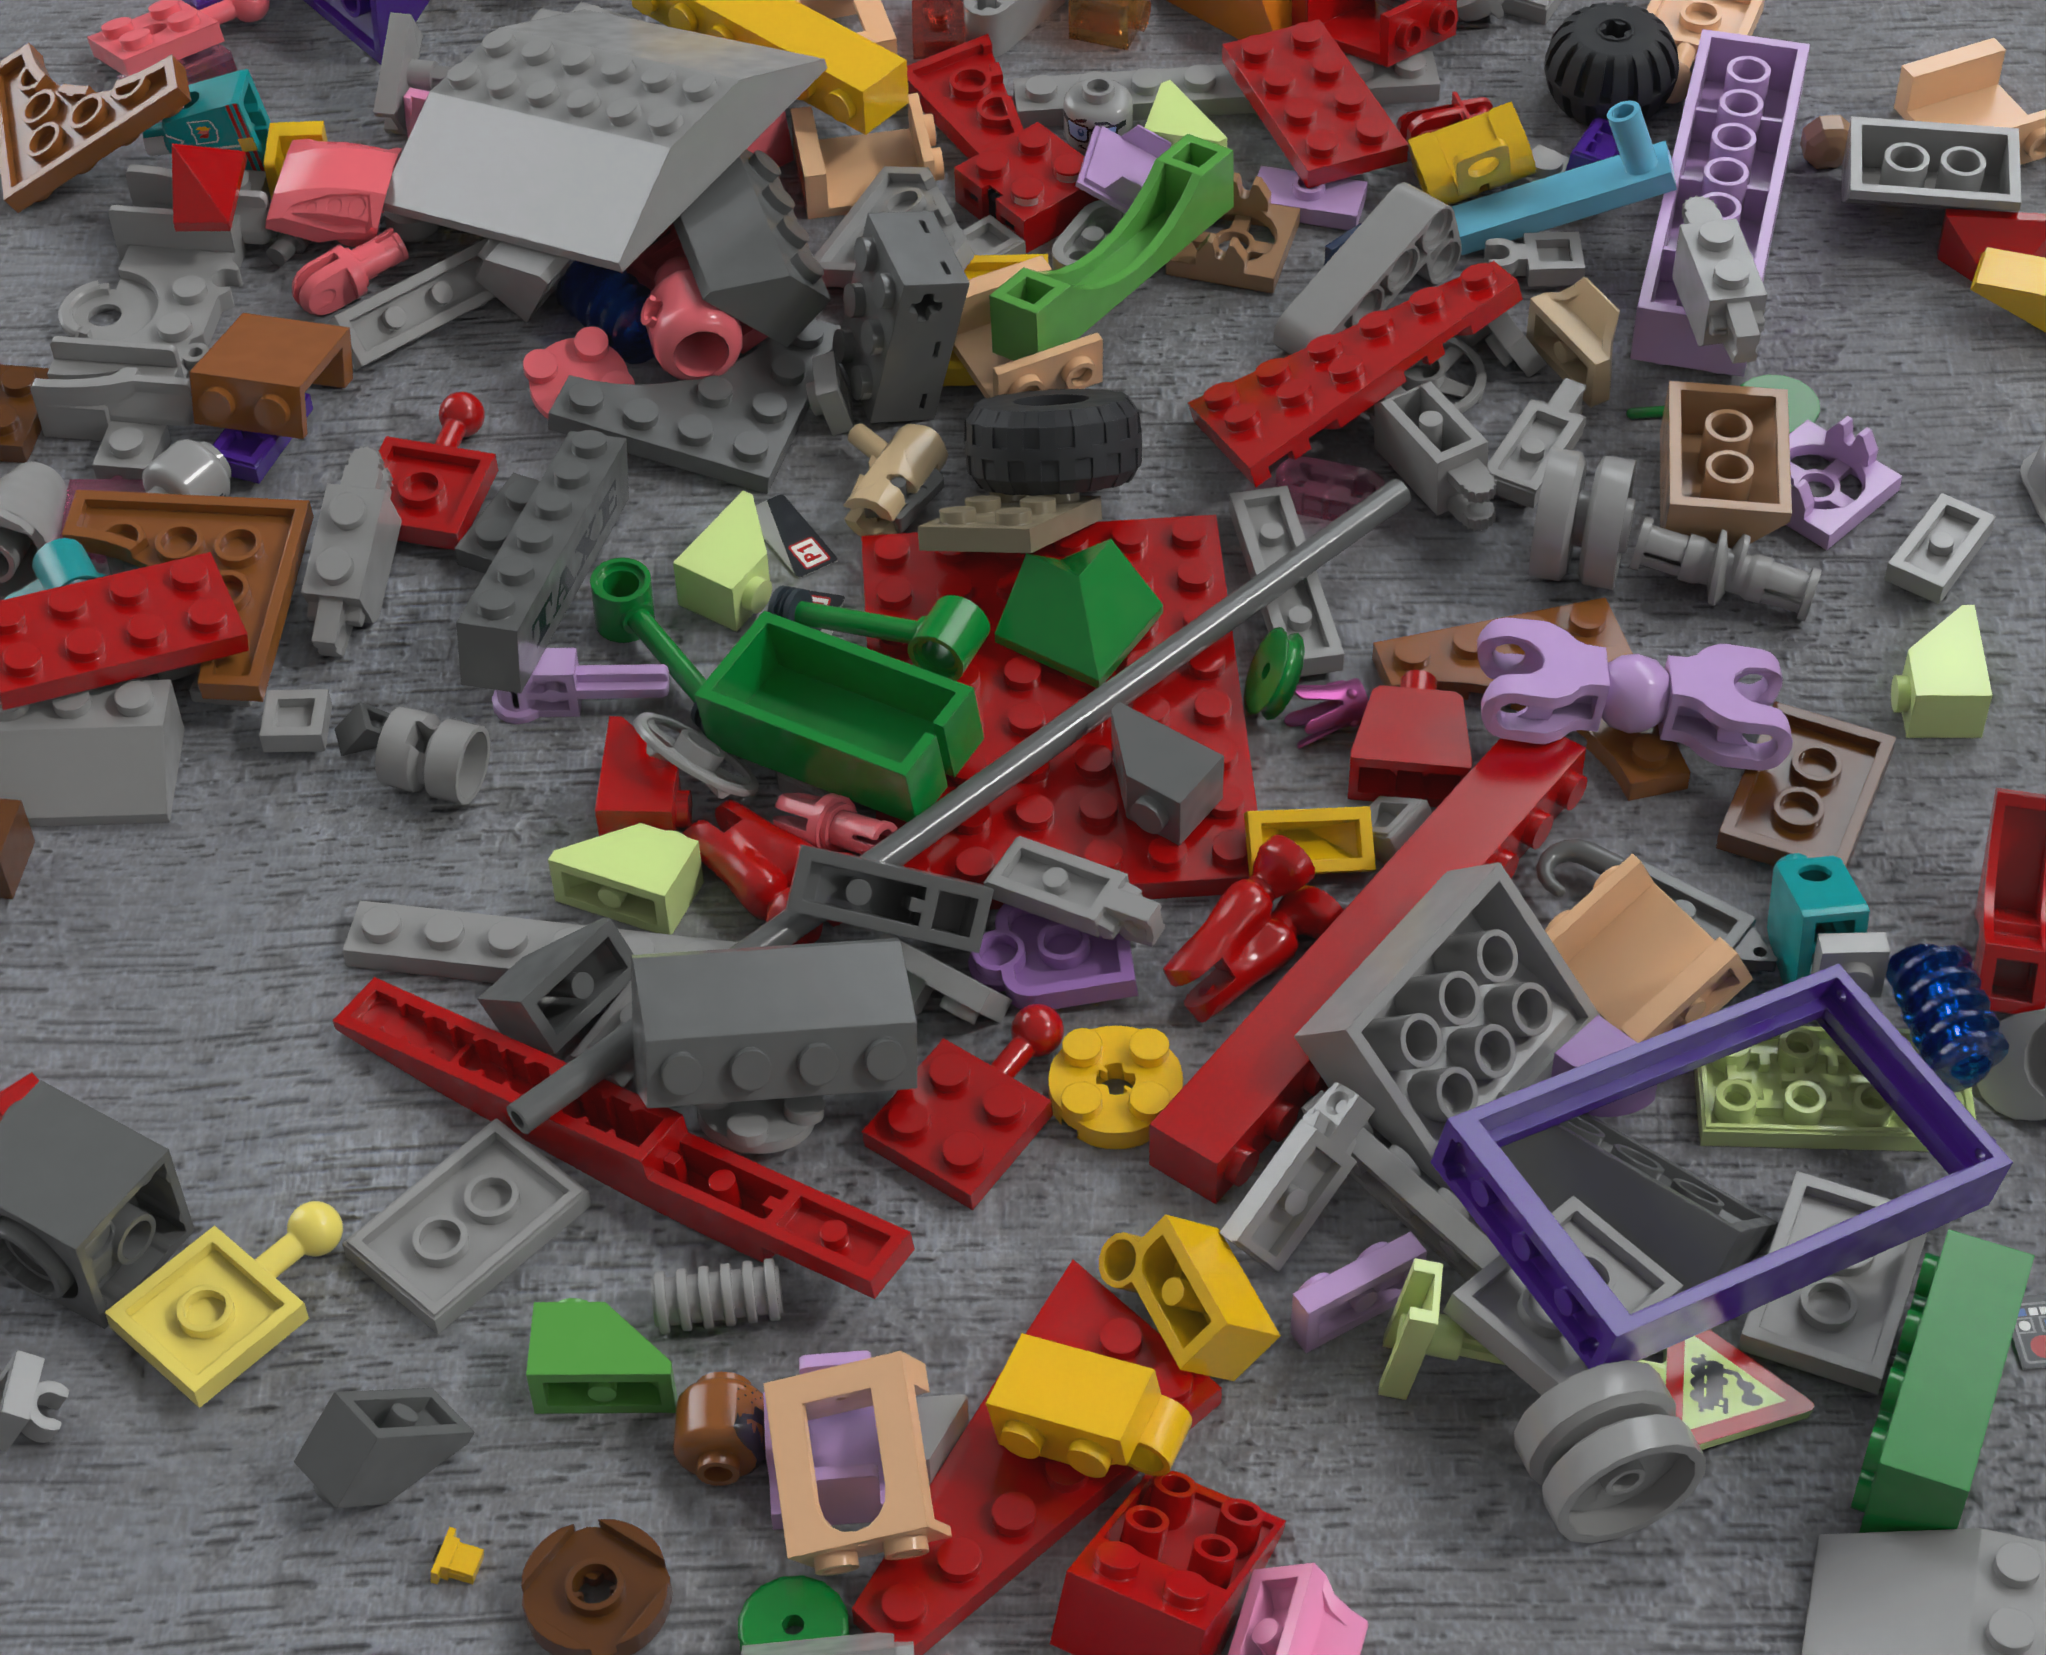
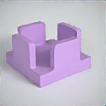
[763,1351,885,1530]

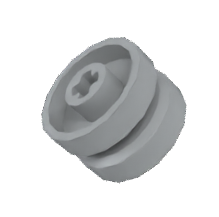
[1529,447,1637,590]
[1514,1360,1706,1543]

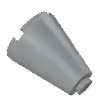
[0,462,67,600]

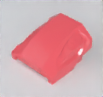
[265,139,402,247]

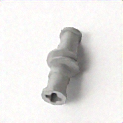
[1629,517,1822,622]

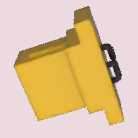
[431,1527,484,1585]

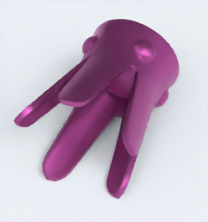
[1284,678,1370,749]

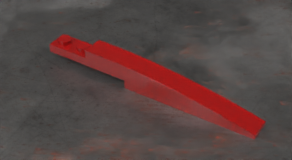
[332,977,915,1299]

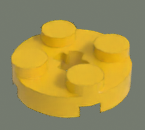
[1048,1026,1183,1149]

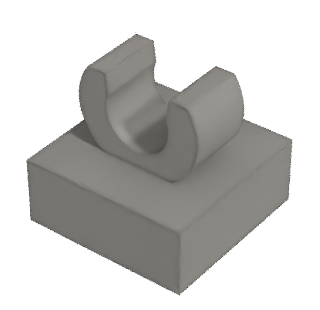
[0,1350,69,1452]

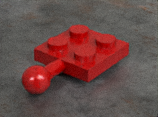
[378,391,499,550]
[862,1004,1064,1210]

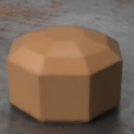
[1800,115,1850,169]

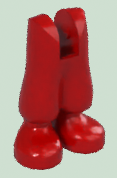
[682,799,854,945]
[1162,834,1344,1023]

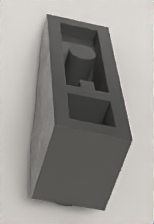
[785,844,994,953]

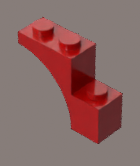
[1969,788,2046,1014]

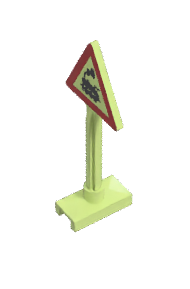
[1378,1258,1814,1450]

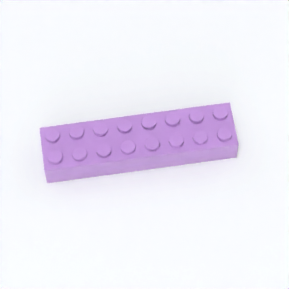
[1630,29,1810,377]

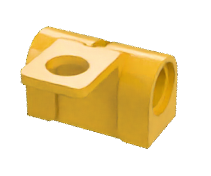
[1408,101,1536,205]

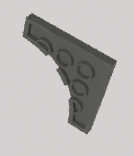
[548,319,841,494]

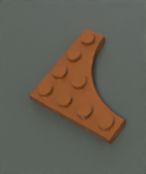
[0,42,191,213]
[62,490,314,702]
[1372,597,1691,801]

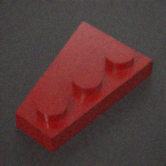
[907,34,1023,159]

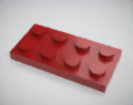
[1222,19,1408,188]
[0,552,249,711]

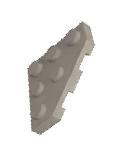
[813,166,974,289]

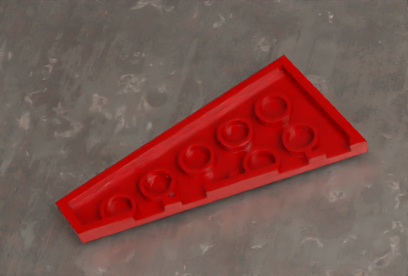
[1188,261,1523,487]
[852,1259,1222,1655]

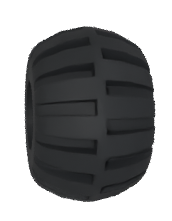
[1544,2,1679,126]

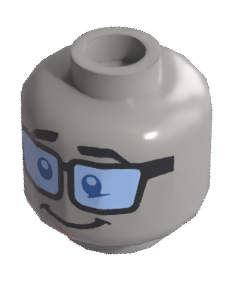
[1064,76,1133,156]

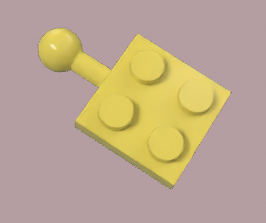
[105,1201,343,1408]

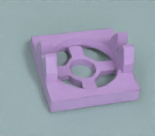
[1786,416,1902,550]

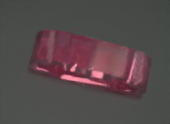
[1275,457,1385,521]

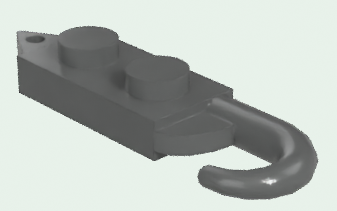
[1536,839,1777,972]

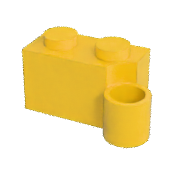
[1099,1214,1281,1381]
[986,1333,1192,1478]

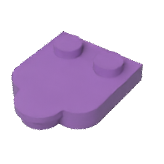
[968,904,1138,1009]

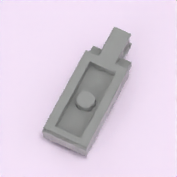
[1488,378,1587,509]
[984,836,1165,947]
[1220,1082,1375,1274]

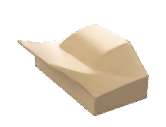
[1526,277,1620,408]

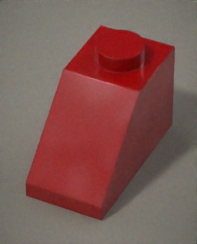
[595,716,692,836]

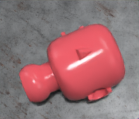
[641,256,743,380]

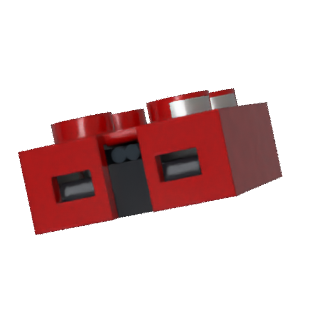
[954,122,1100,254]

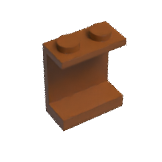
[189,313,353,439]

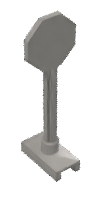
[373,12,452,135]

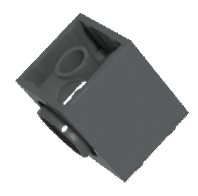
[0,1080,195,1329]

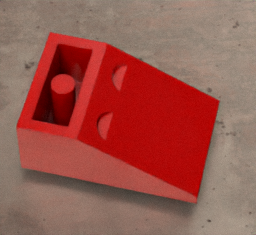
[1050,1471,1286,1655]

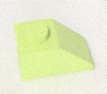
[673,491,772,632]
[1891,605,1992,738]
[548,823,704,935]

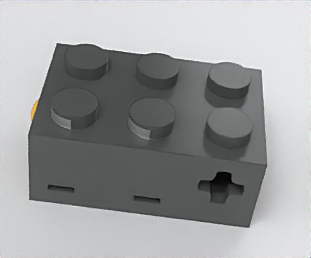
[833,211,970,423]

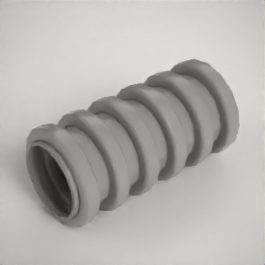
[651,1258,784,1334]

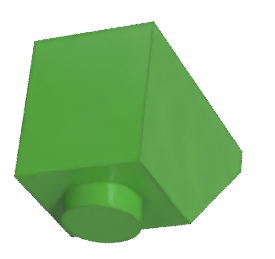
[526,1298,678,1414]

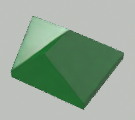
[995,539,1163,688]

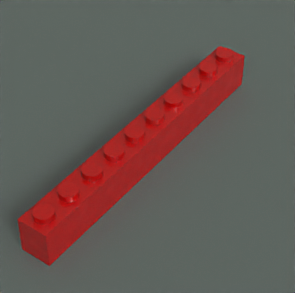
[1149,737,1588,1205]

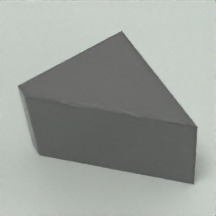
[335,702,390,756]

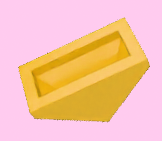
[1244,806,1376,877]

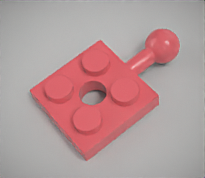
[87,0,270,77]

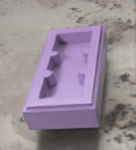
[1258,166,1368,230]

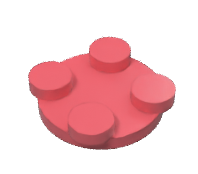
[523,327,635,419]

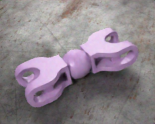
[1477,618,1793,770]

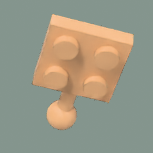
[1646,0,1765,104]

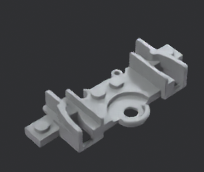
[31,164,275,485]

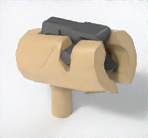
[843,423,948,537]

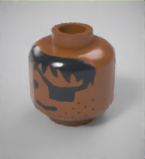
[673,1371,766,1486]

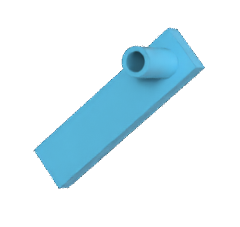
[1452,100,1677,255]

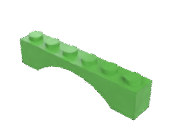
[989,134,1234,361]

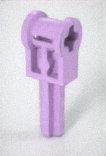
[492,648,670,724]

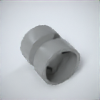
[375,707,491,805]

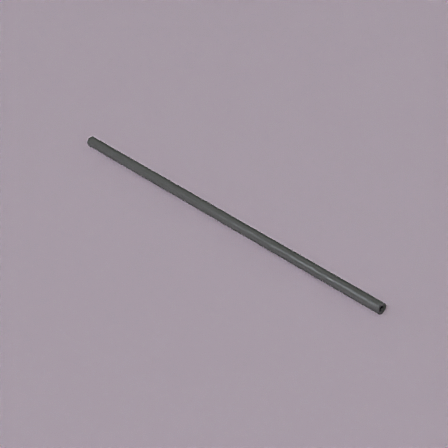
[507,479,1411,1134]

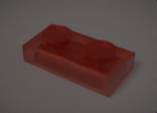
[912,0,965,59]

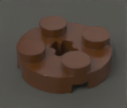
[521,1519,673,1655]

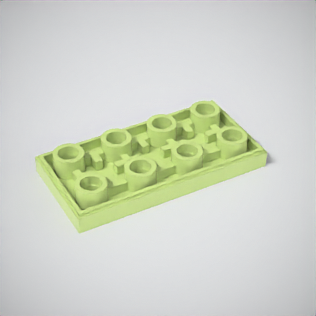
[1694,1026,1976,1152]

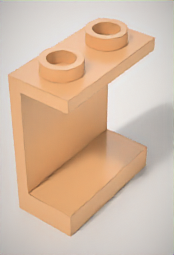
[1894,38,2046,165]
[790,93,945,219]
[953,255,1103,398]
[1545,853,1753,1043]

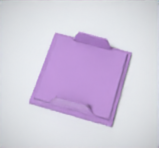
[1075,124,1171,213]

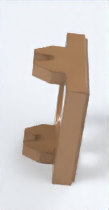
[1166,172,1300,293]

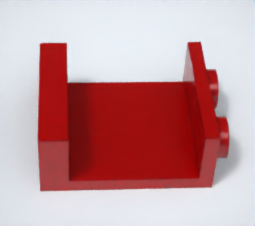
[1292,0,1458,67]

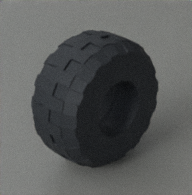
[964,389,1142,496]

